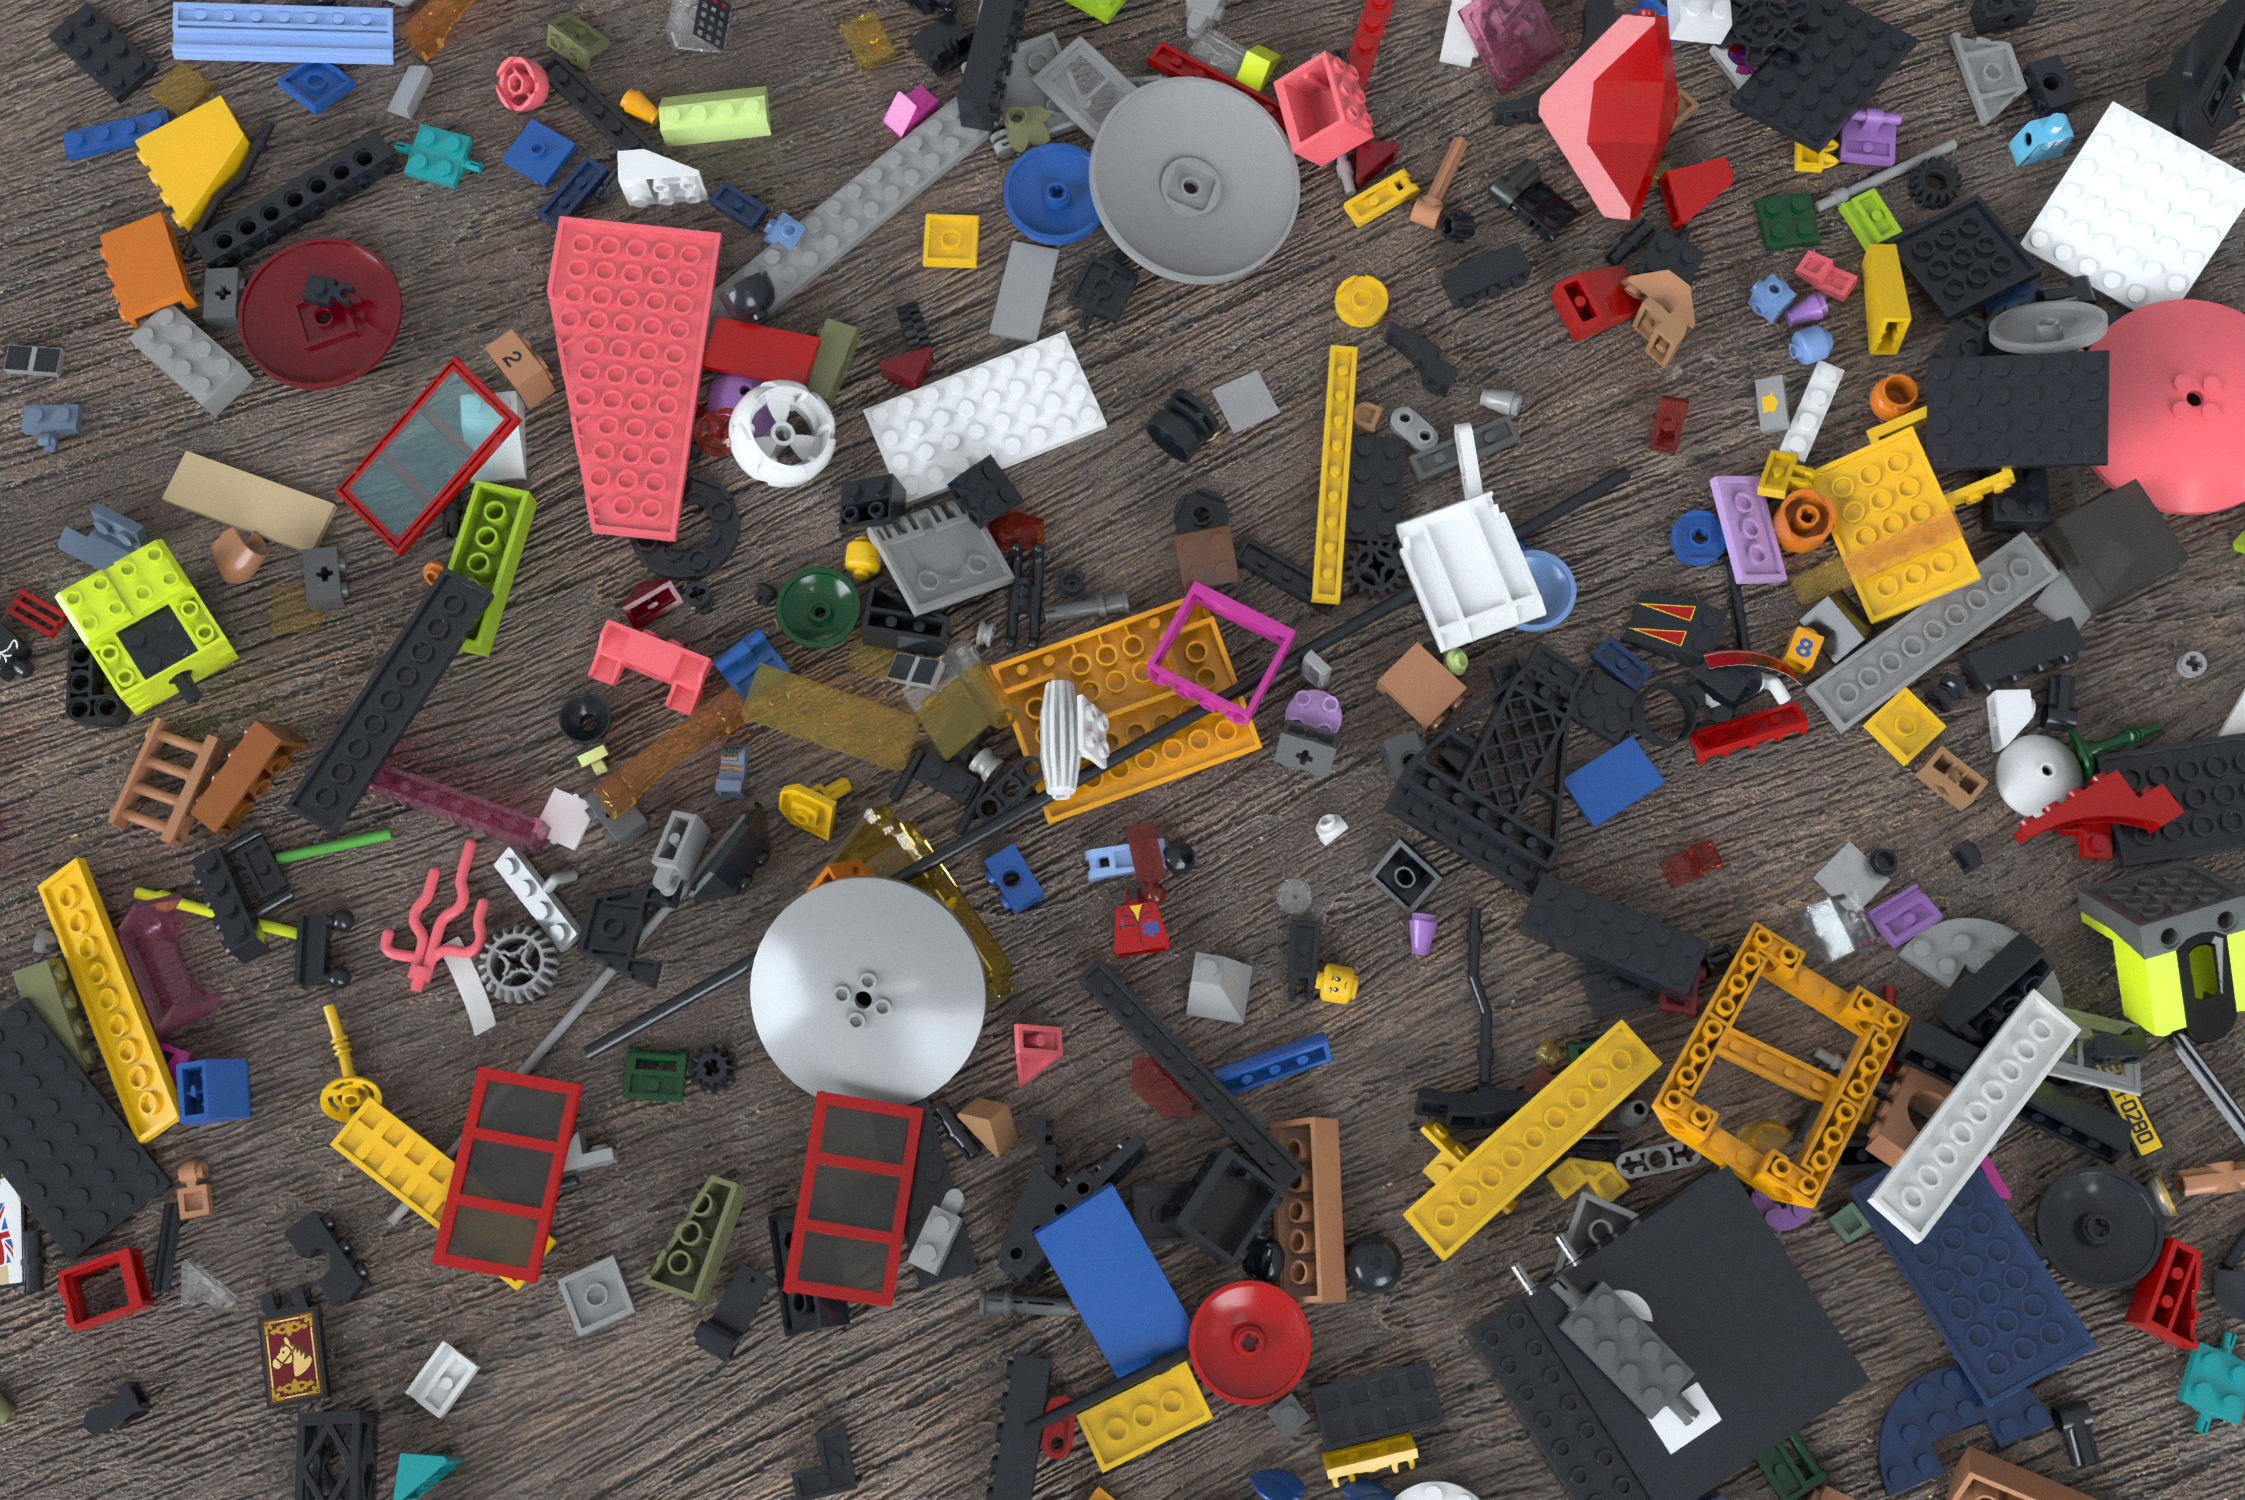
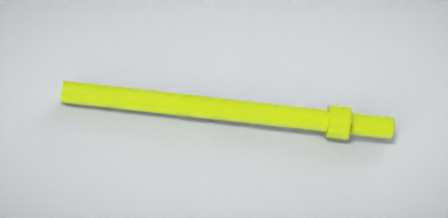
[134,887,297,940]

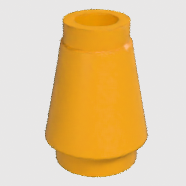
[620,88,659,125]

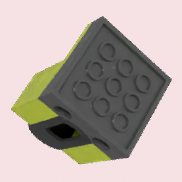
[2077,858,2245,1044]

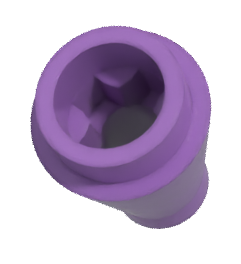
[1784,293,1828,327]
[1409,913,1438,956]

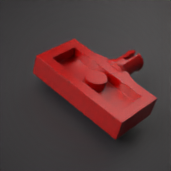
[2057,823,2113,861]

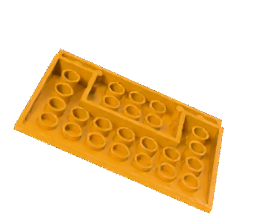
[991,598,1262,825]

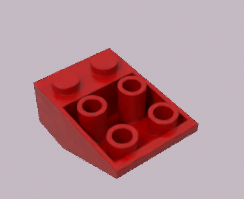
[1550,264,1643,343]

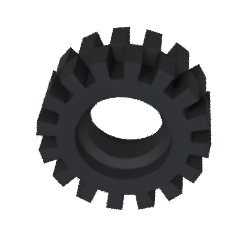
[1907,156,1963,210]
[896,301,932,352]

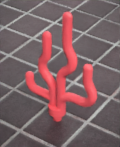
[380,839,489,993]

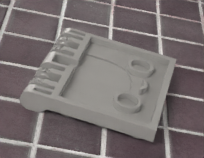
[961,31,1090,158]
[867,500,1015,617]

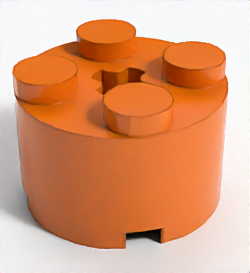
[1772,489,1837,553]

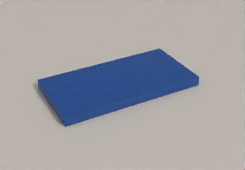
[1032,1182,1191,1378]

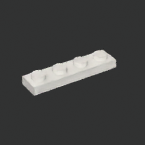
[1778,361,1845,466]

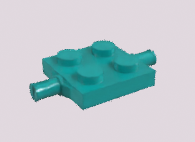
[394,124,484,189]
[2176,1331,2245,1435]

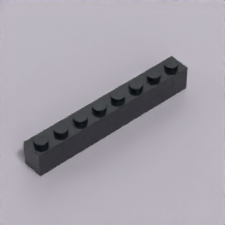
[1894,1017,2132,1165]

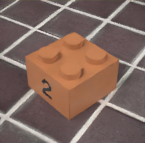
[485,329,556,410]

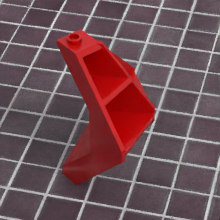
[1538,9,1679,220]

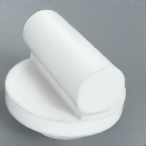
[1316,814,1348,846]

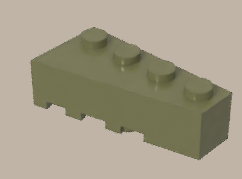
[641,1175,749,1304]

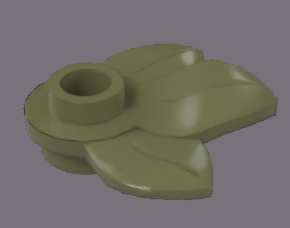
[1004,105,1051,153]

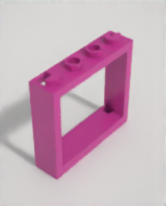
[1146,581,1296,726]

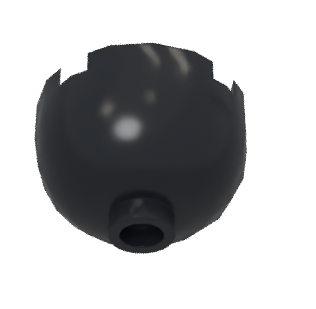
[719,271,775,322]
[1344,1234,1404,1295]

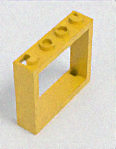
[1866,406,2015,512]

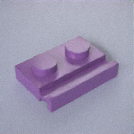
[1867,884,1943,949]

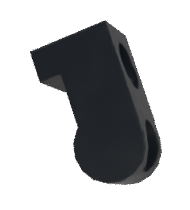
[2083,1026,2150,1065]
[84,1381,151,1434]

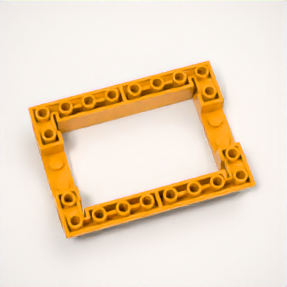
[1651,921,1911,1209]

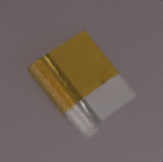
[901,640,1018,761]

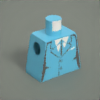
[2008,113,2074,167]

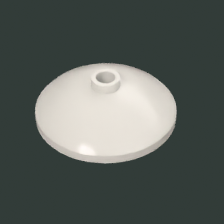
[1995,735,2083,819]

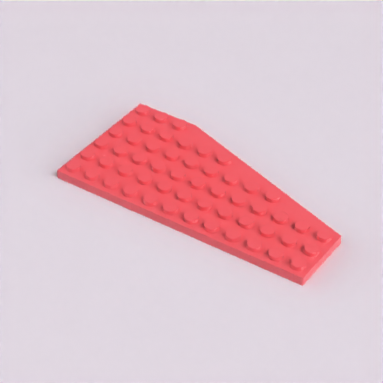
[547,216,722,542]

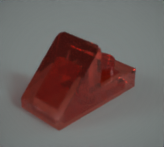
[1648,394,1689,454]
[1659,840,1725,889]

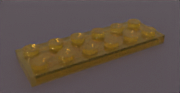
[740,662,921,773]

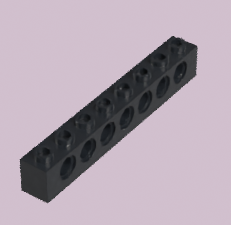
[191,130,401,269]

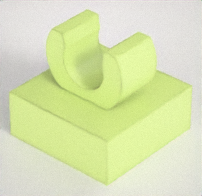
[577,743,610,776]

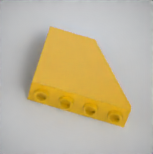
[135,95,250,233]

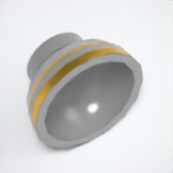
[2146,1174,2178,1217]

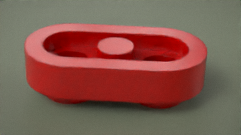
[1042,1396,1076,1459]

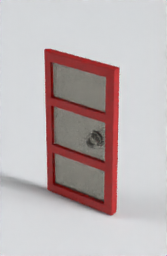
[431,1066,583,1284]
[782,1090,924,1308]

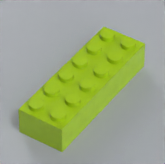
[448,480,538,657]

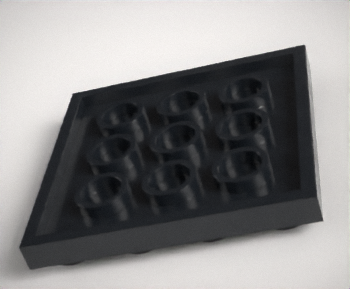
[1885,194,2043,323]

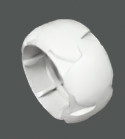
[729,380,836,488]

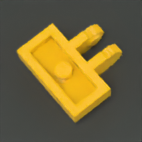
[1757,450,1817,499]

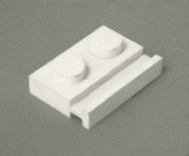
[405,1341,480,1419]

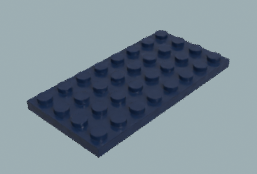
[1848,1166,2098,1408]

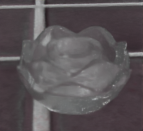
[1276,878,1313,914]

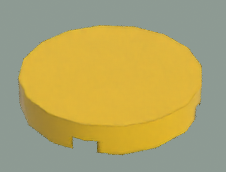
[1334,275,1388,328]

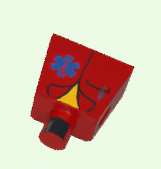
[1114,888,1170,959]

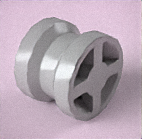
[969,747,1005,783]

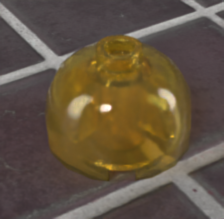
[1735,1119,1794,1155]

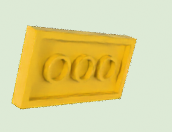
[1076,1361,1213,1473]

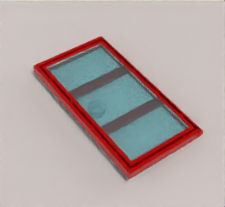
[335,356,523,556]

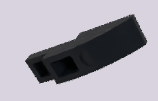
[1414,1086,1538,1129]

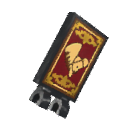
[257,1286,332,1410]

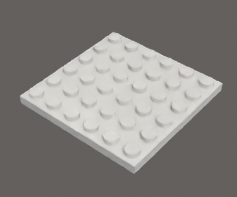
[2020,102,2245,311]

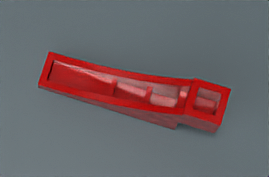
[2013,770,2184,845]

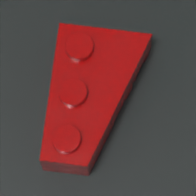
[2124,1238,2201,1350]

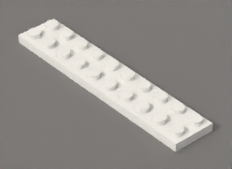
[1867,989,2081,1244]

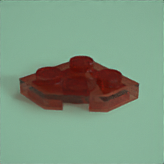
[1132,1058,1192,1119]

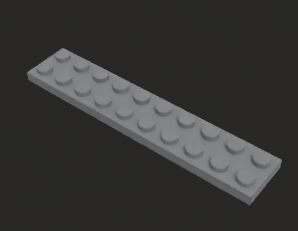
[1805,531,2060,734]

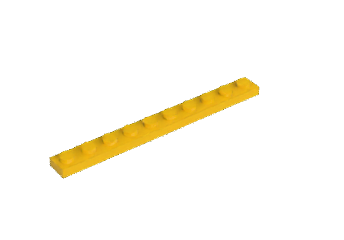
[1311,345,1358,605]

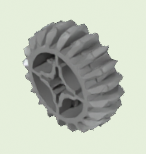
[478,925,559,1004]

